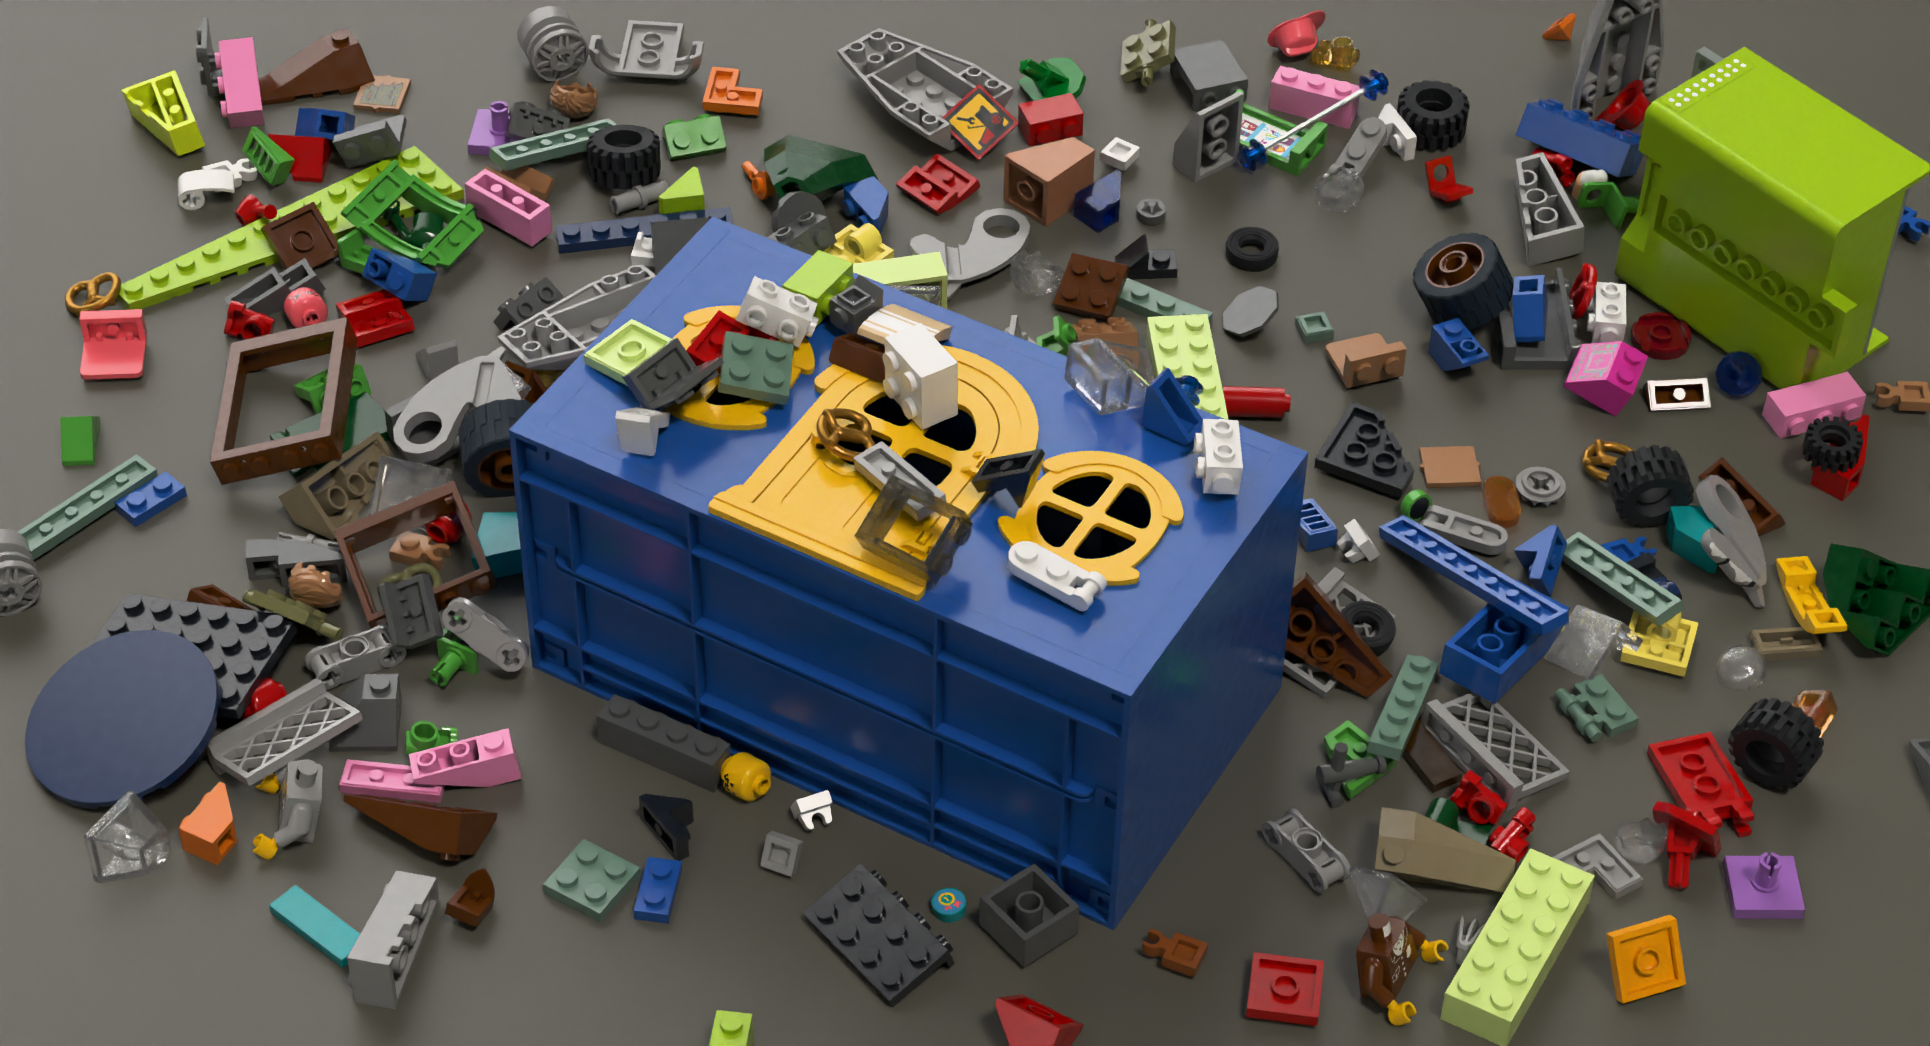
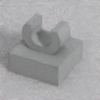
[760,831,803,877]

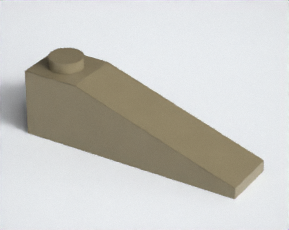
[278,431,395,540]
[1373,807,1516,894]

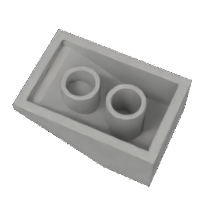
[1173,91,1244,183]

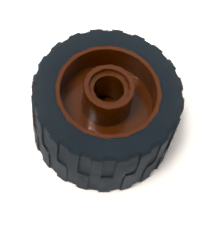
[1413,233,1514,330]
[458,399,534,498]

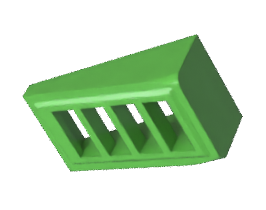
[242,126,295,186]

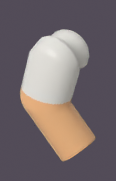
[1572,169,1608,200]

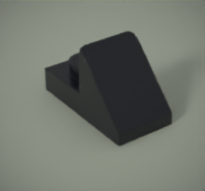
[1115,234,1177,280]
[971,449,1045,508]
[639,794,694,861]

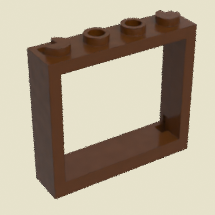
[334,480,498,635]

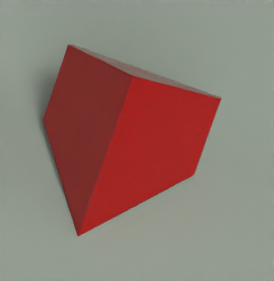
[268,134,334,183]

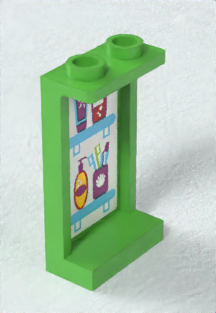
[1228,89,1328,177]

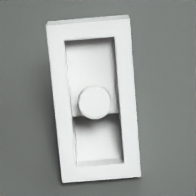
[1378,103,1417,161]
[615,407,670,456]

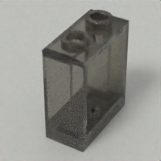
[854,475,973,586]

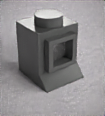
[829,274,883,335]

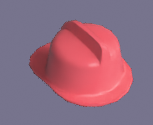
[1267,10,1326,57]

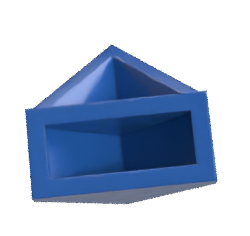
[1141,368,1203,445]

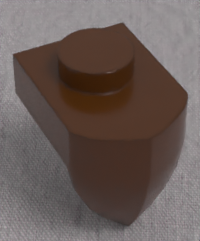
[445,868,495,927]

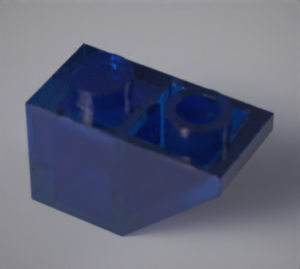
[1074,169,1121,233]

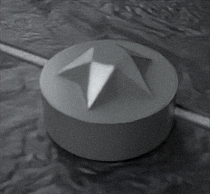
[1136,198,1166,225]

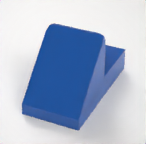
[1514,525,1567,596]

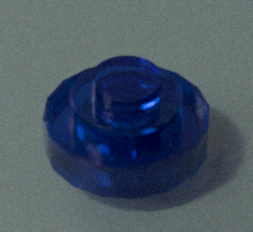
[1716,351,1763,397]

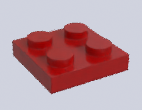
[1246,952,1324,1026]

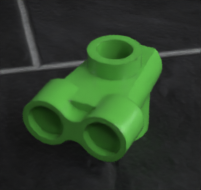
[405,721,457,755]

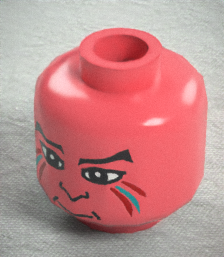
[284,287,328,328]

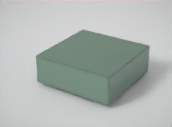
[1295,311,1334,344]

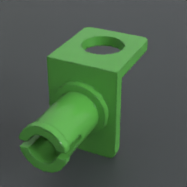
[1576,182,1640,228]
[429,615,479,687]

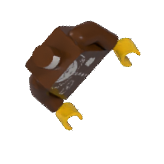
[1356,913,1449,1026]

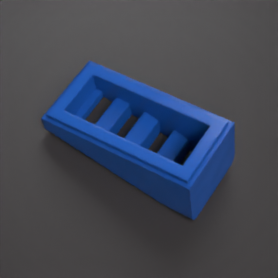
[1299,498,1338,552]

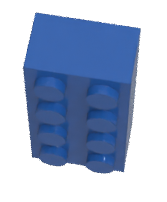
[1516,98,1643,177]
[1439,579,1570,704]

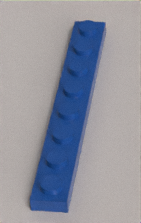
[1379,515,1569,636]

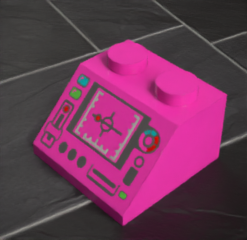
[1563,341,1648,417]

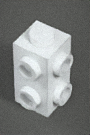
[736,276,819,347]
[1587,282,1627,343]
[1194,419,1243,495]

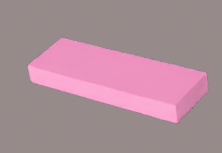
[339,759,446,803]

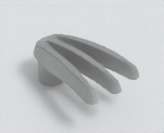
[1456,916,1486,965]

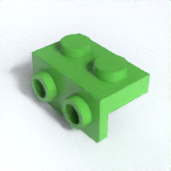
[661,114,727,161]

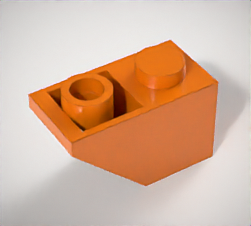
[179,781,237,865]

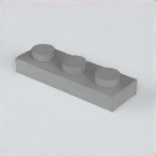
[853,441,947,522]

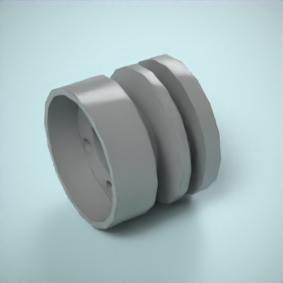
[517,6,589,81]
[0,529,42,616]

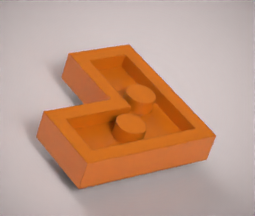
[702,67,763,116]

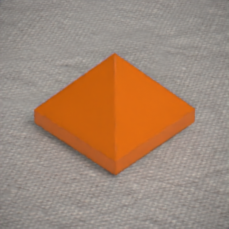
[1542,13,1576,41]

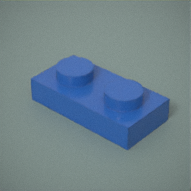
[114,471,187,527]
[634,857,683,924]

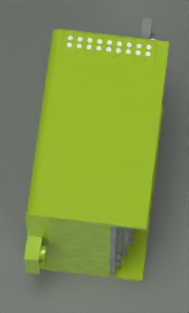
[1615,46,1930,389]

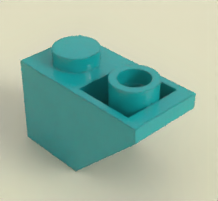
[1666,506,1717,573]

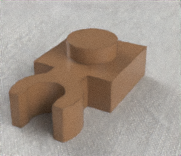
[1874,381,1930,412]
[389,531,451,570]

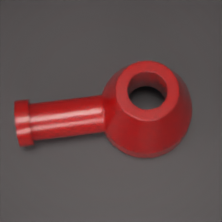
[234,194,277,226]

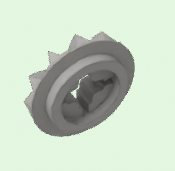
[1515,467,1566,507]

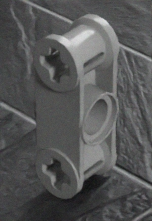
[442,597,529,672]
[304,624,406,690]
[1262,808,1351,893]

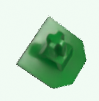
[1018,58,1086,101]

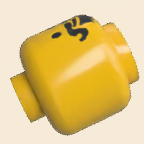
[720,752,771,802]

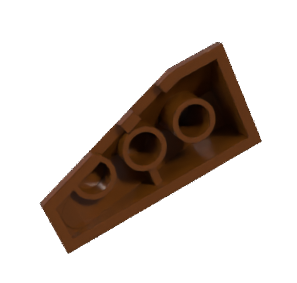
[259,28,375,105]
[1285,572,1393,698]
[343,794,497,861]

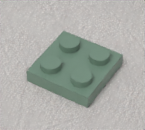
[718,331,794,405]
[543,839,641,922]

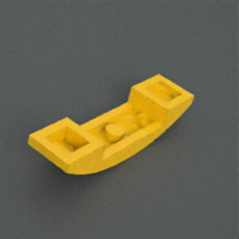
[1776,556,1847,634]

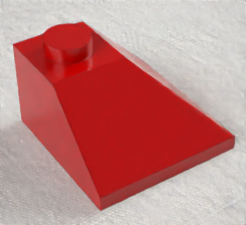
[995,994,1084,1046]

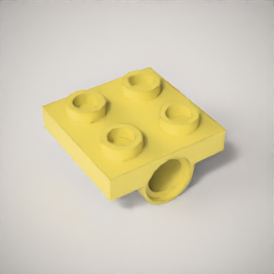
[823,223,894,264]
[1620,610,1699,677]

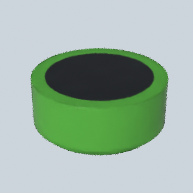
[1400,489,1432,522]

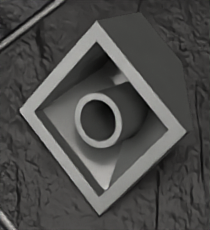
[329,674,402,752]

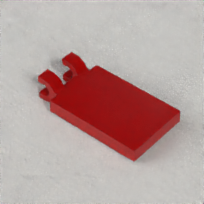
[1647,732,1755,838]

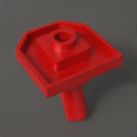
[1652,801,1721,890]

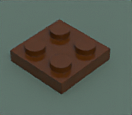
[261,202,340,270]
[1053,253,1129,321]

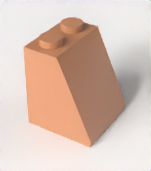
[1003,137,1095,227]

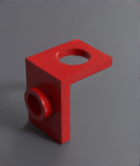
[1424,155,1474,202]

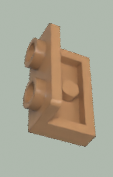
[485,166,554,202]

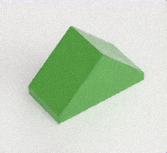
[60,416,101,466]

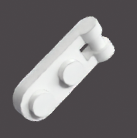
[1008,541,1107,611]

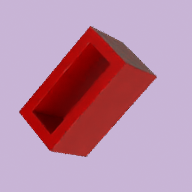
[1018,93,1084,147]

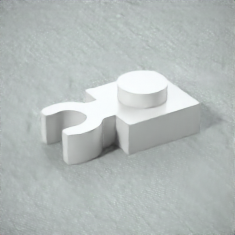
[202,158,257,193]

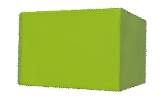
[658,166,705,214]

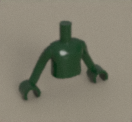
[382,201,477,265]

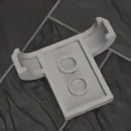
[589,20,704,80]

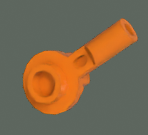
[742,161,776,200]

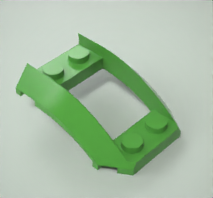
[340,159,484,269]

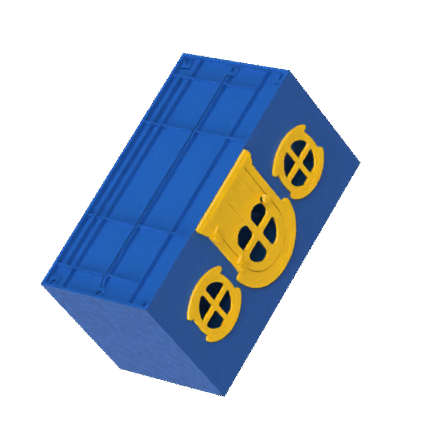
[509,217,1308,930]

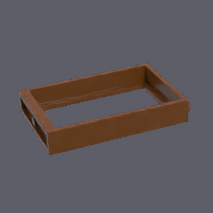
[210,317,358,485]

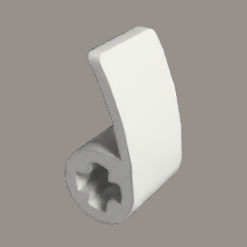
[178,169,235,210]

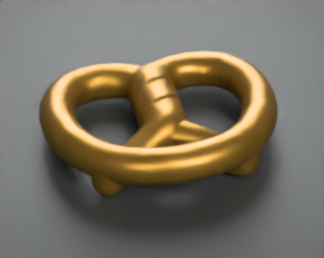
[65,272,121,318]
[816,408,875,462]
[1582,439,1635,483]

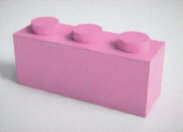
[214,37,264,128]
[1269,66,1361,129]
[465,169,552,246]
[1762,372,1866,439]

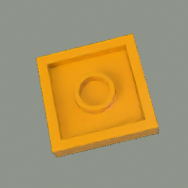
[1606,915,1686,1004]

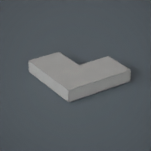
[1553,833,1643,900]

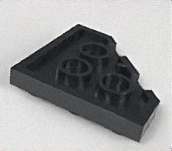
[1314,402,1414,498]

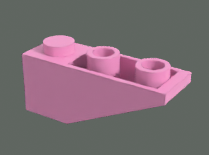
[409,728,522,787]

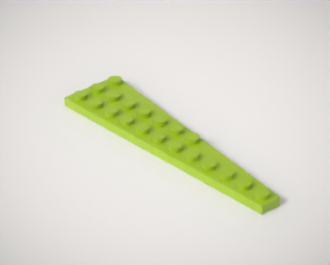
[116,146,464,310]

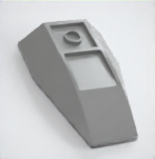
[1570,0,1664,120]
[837,28,1013,151]
[497,264,656,370]

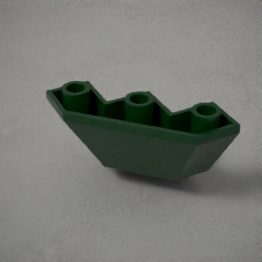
[764,135,879,201]
[1823,543,1930,656]

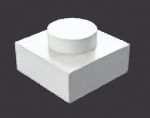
[1100,137,1140,171]

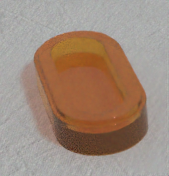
[1483,476,1521,528]

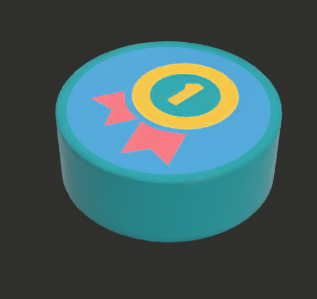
[931,888,967,923]

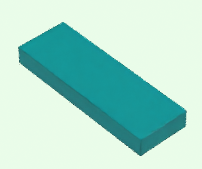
[269,885,360,968]

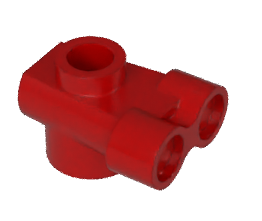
[1531,148,1575,187]
[224,300,275,340]
[1450,770,1509,825]
[1488,807,1536,865]

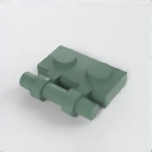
[1554,674,1639,742]

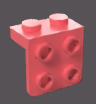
[79,309,148,380]

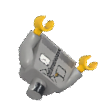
[253,759,323,860]

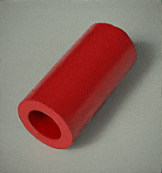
[1222,386,1291,418]

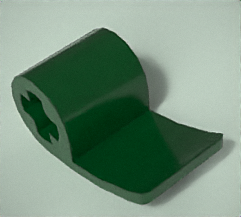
[1425,798,1493,845]

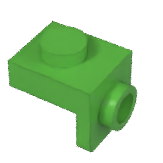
[337,229,373,274]
[1036,315,1077,357]

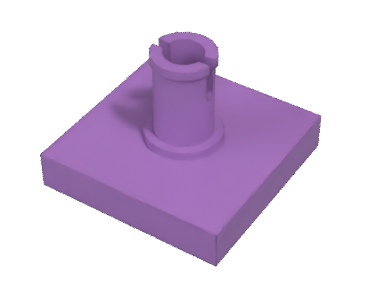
[468,101,519,155]
[1723,852,1805,919]

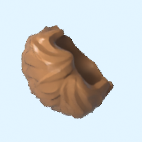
[550,80,598,119]
[288,561,343,609]

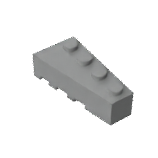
[1516,152,1584,267]
[347,871,439,1010]

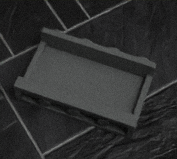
[1492,268,1581,370]

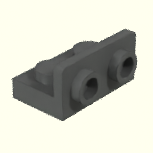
[506,101,570,140]

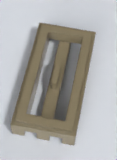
[1749,627,1823,662]

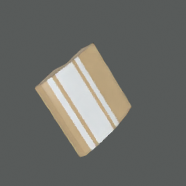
[857,304,953,345]

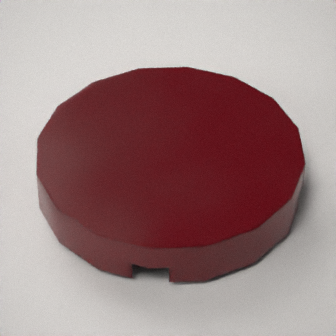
[1631,312,1691,360]

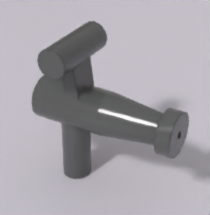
[1316,742,1387,808]

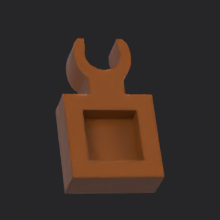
[1142,929,1208,977]

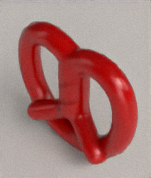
[1569,263,1598,320]

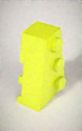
[121,70,205,156]

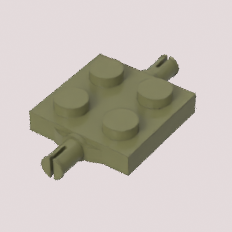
[1120,19,1176,87]
[242,589,343,641]

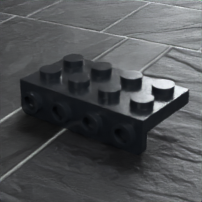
[803,863,955,1007]

